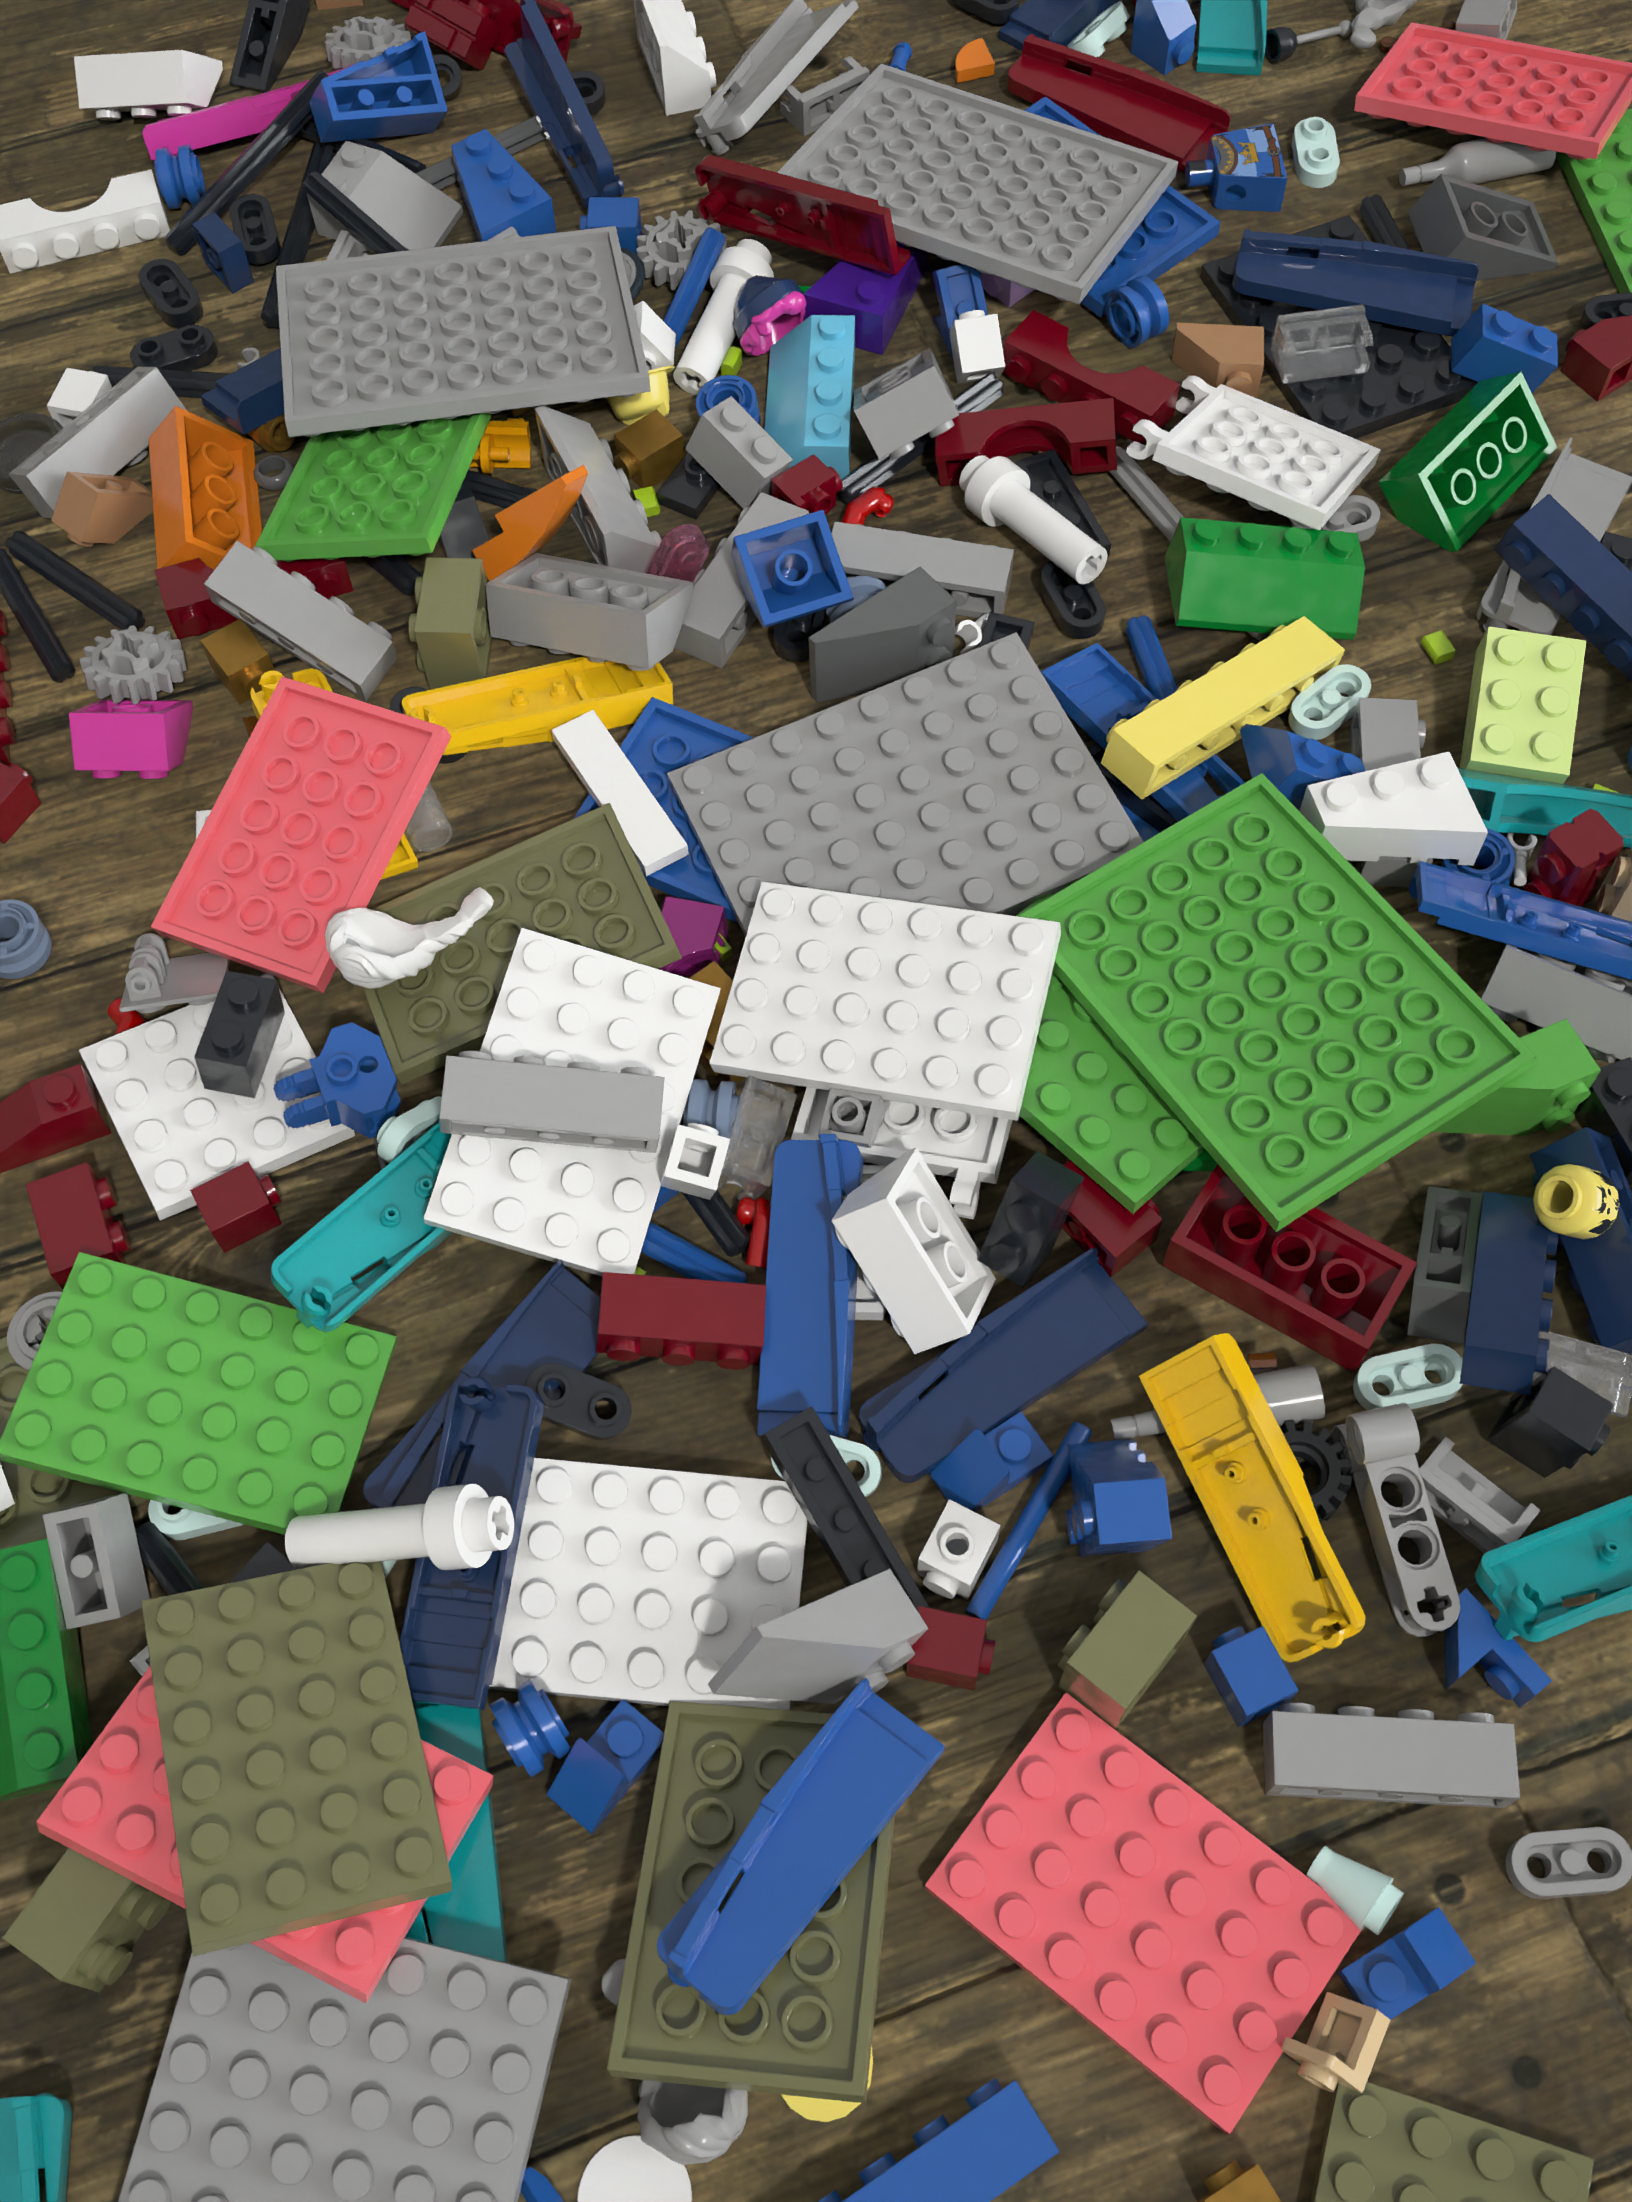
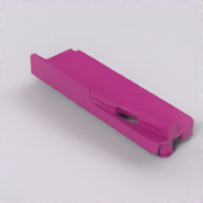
[142,64,354,161]

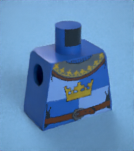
[1185,123,1287,212]

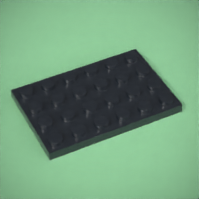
[1200,215,1478,439]

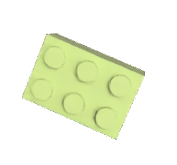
[1460,626,1586,784]

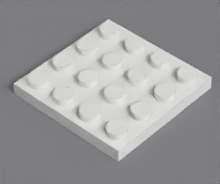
[79,974,355,1221]

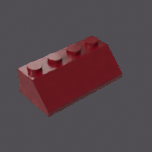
[1162,1164,1417,1374]

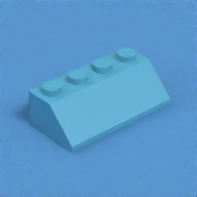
[765,315,855,480]

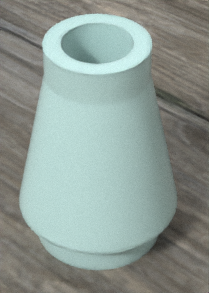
[1306,1846,1404,1935]

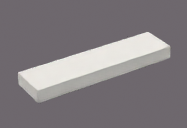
[551,710,689,876]

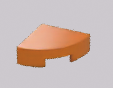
[955,38,995,83]

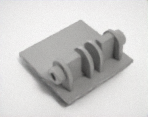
[119,933,230,1013]

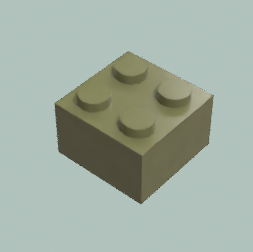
[409,557,493,690]
[1057,1570,1197,1730]
[3,1848,171,1993]

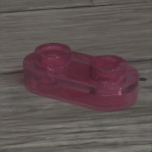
[647,524,710,582]

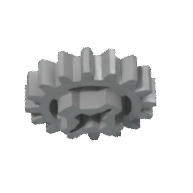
[325,16,411,69]
[636,211,727,290]
[80,625,187,704]

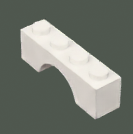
[0,169,170,274]

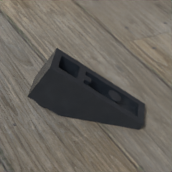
[229,0,311,93]

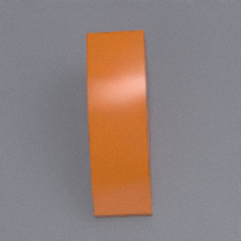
[472,465,588,581]

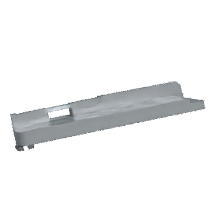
[694,0,859,156]
[1476,437,1632,635]

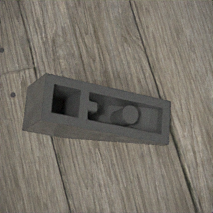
[1407,1186,1483,1343]

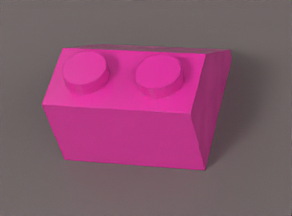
[69,699,193,779]

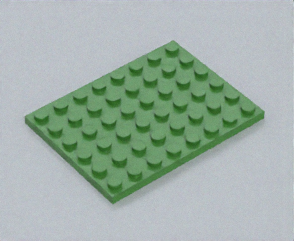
[1018,773,1536,1232]

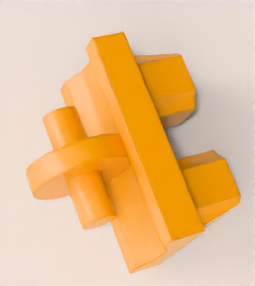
[470,418,532,474]

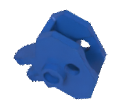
[273,1022,401,1138]

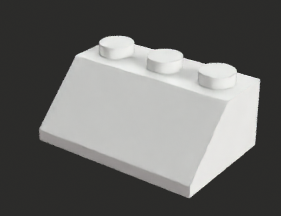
[634,0,716,116]
[74,50,223,120]
[831,1147,996,1354]

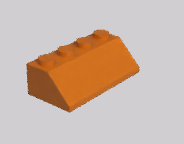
[148,406,262,570]

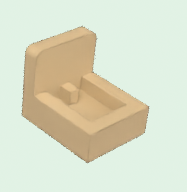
[1281,1992,1390,2093]

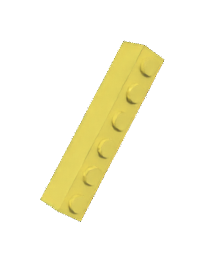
[1101,616,1345,799]

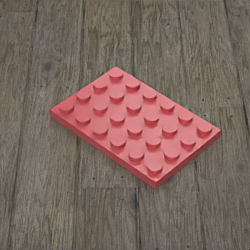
[1354,22,1632,160]
[151,676,452,994]
[36,1665,494,2003]
[924,1692,1364,2135]

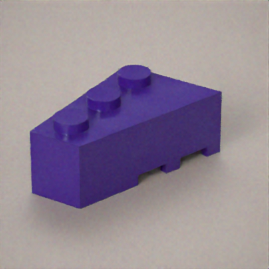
[803,241,927,355]

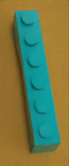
[1457,768,1632,848]

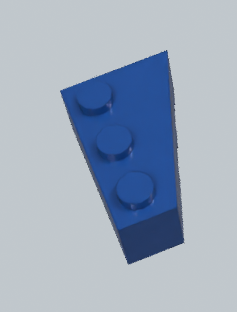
[309,31,448,143]
[451,129,557,242]
[1066,1439,1172,1557]

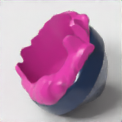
[734,275,807,357]

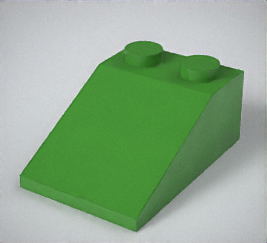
[1432,1018,1601,1136]

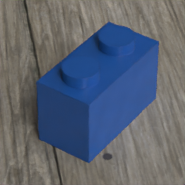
[1451,303,1558,393]

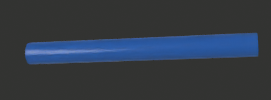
[965,1422,1092,1620]

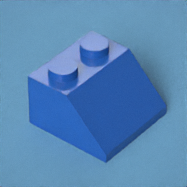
[731,510,854,628]
[1240,724,1366,811]

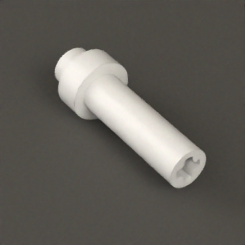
[673,239,774,395]
[959,455,1107,584]
[285,1484,514,1570]

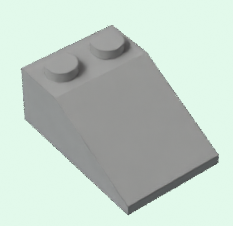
[307,141,463,250]
[854,348,959,460]
[708,1569,928,1704]

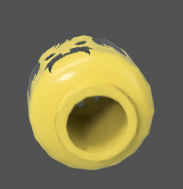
[1533,1164,1619,1239]

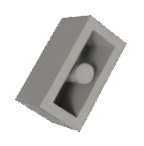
[685,396,793,509]
[42,1492,150,1629]

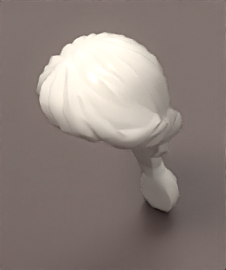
[325,887,494,989]

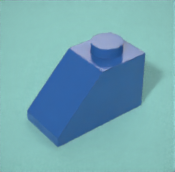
[1130,0,1197,76]

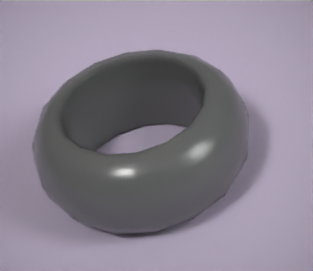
[253,455,294,491]

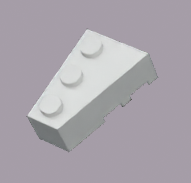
[1300,752,1488,866]

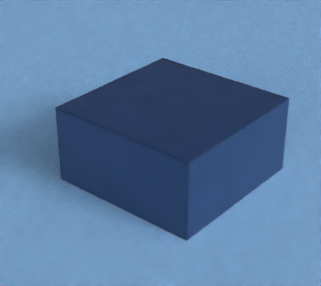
[192,212,254,294]

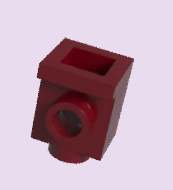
[771,454,843,515]

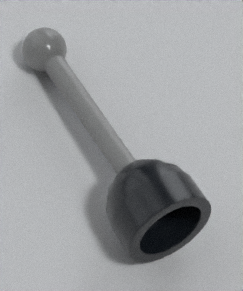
[1265,20,1352,63]

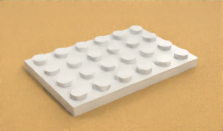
[709,882,1061,1121]
[423,928,721,1276]
[488,1458,808,1710]

